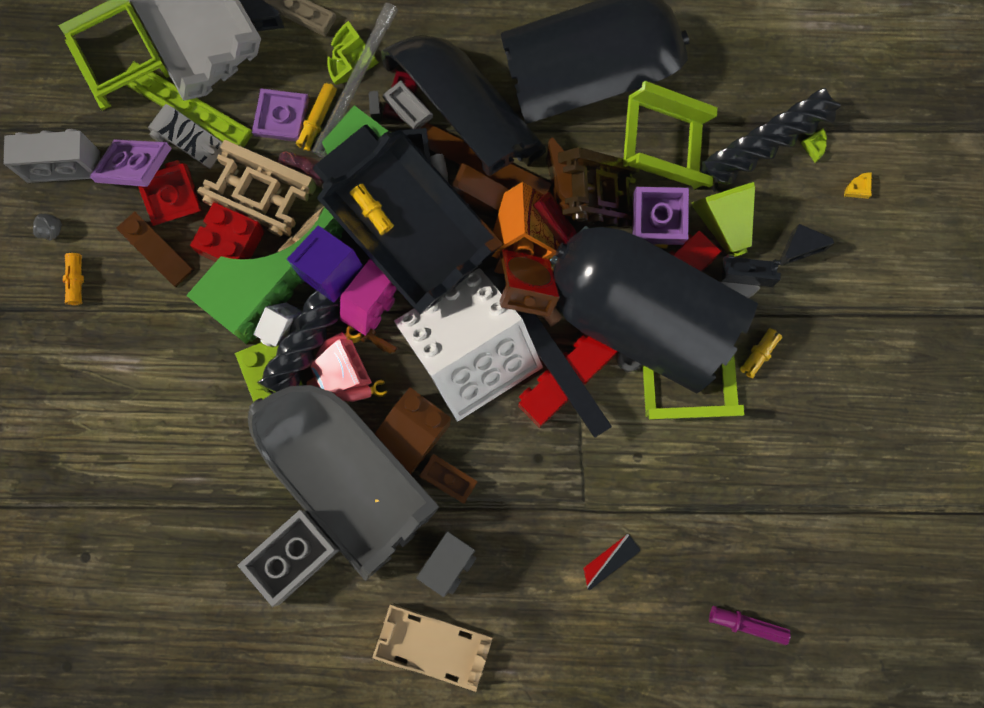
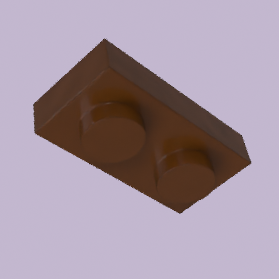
[420,454,478,504]

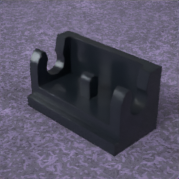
[722,254,781,287]

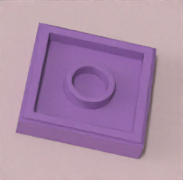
[252,89,309,141]

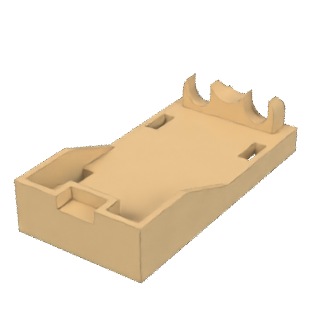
[372,604,493,692]

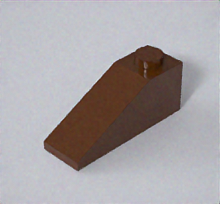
[116,211,194,287]

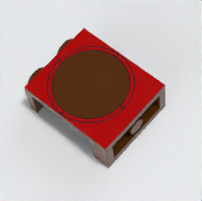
[493,249,559,317]

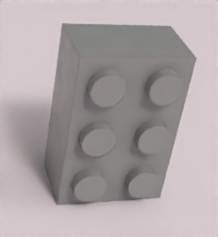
[4,129,100,183]
[237,510,339,607]

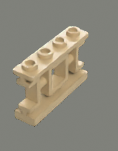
[197,139,316,237]

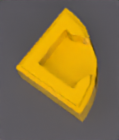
[844,173,872,199]

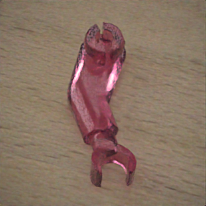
[277,151,324,187]

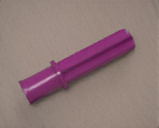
[709,606,791,645]

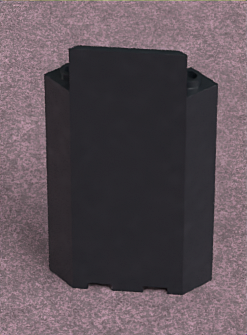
[312,124,503,315]

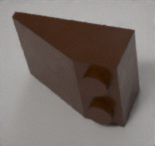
[546,137,586,227]
[375,387,451,475]

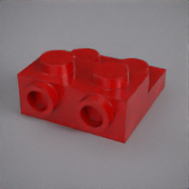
[138,160,202,226]

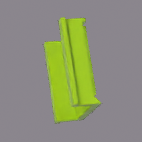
[58,0,170,111]
[623,81,718,190]
[642,355,744,420]

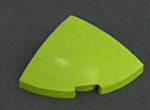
[327,21,379,85]

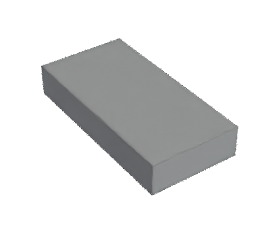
[382,80,433,129]

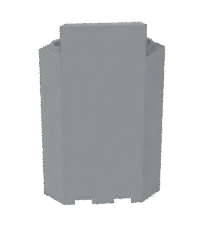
[129,0,261,101]

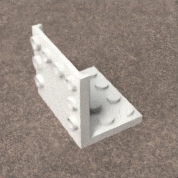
[394,268,543,422]

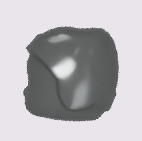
[33,214,62,241]

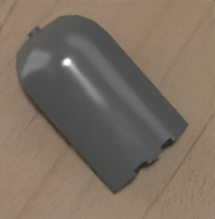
[248,385,439,581]

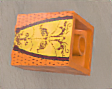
[492,182,559,259]

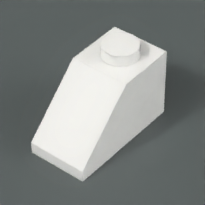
[253,303,302,347]

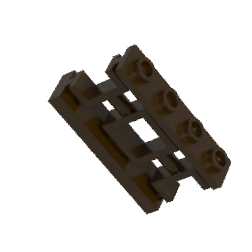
[558,147,640,229]

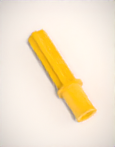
[296,83,337,151]

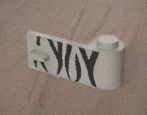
[148,104,223,169]

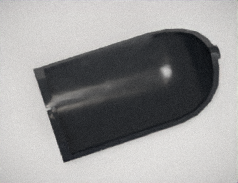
[500,0,689,124]
[381,35,546,176]
[553,227,758,394]

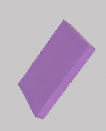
[90,140,171,187]

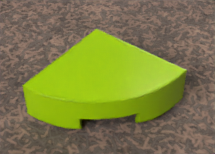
[801,129,827,163]

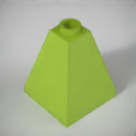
[692,182,755,257]

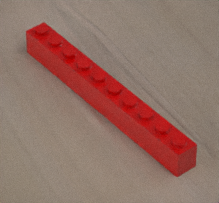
[518,230,721,428]

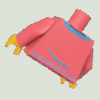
[307,326,387,402]

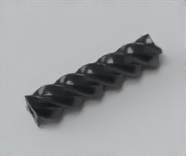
[700,88,841,192]
[257,290,343,394]

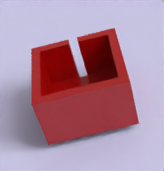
[190,202,265,262]

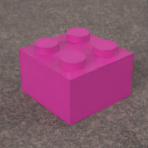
[340,259,396,336]

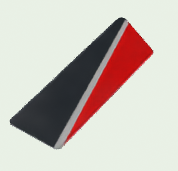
[584,534,640,590]

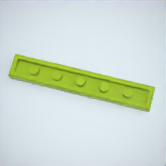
[126,61,253,148]

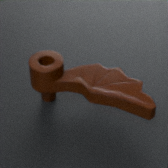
[360,329,398,354]

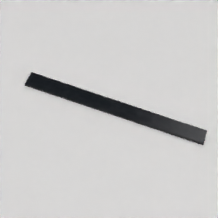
[484,267,612,438]

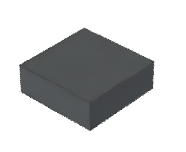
[368,91,382,124]

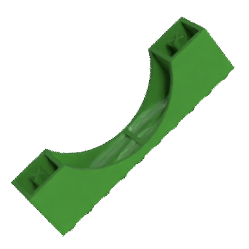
[186,105,388,344]

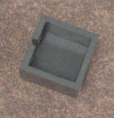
[416,532,477,597]

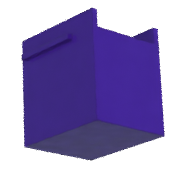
[286,225,363,303]

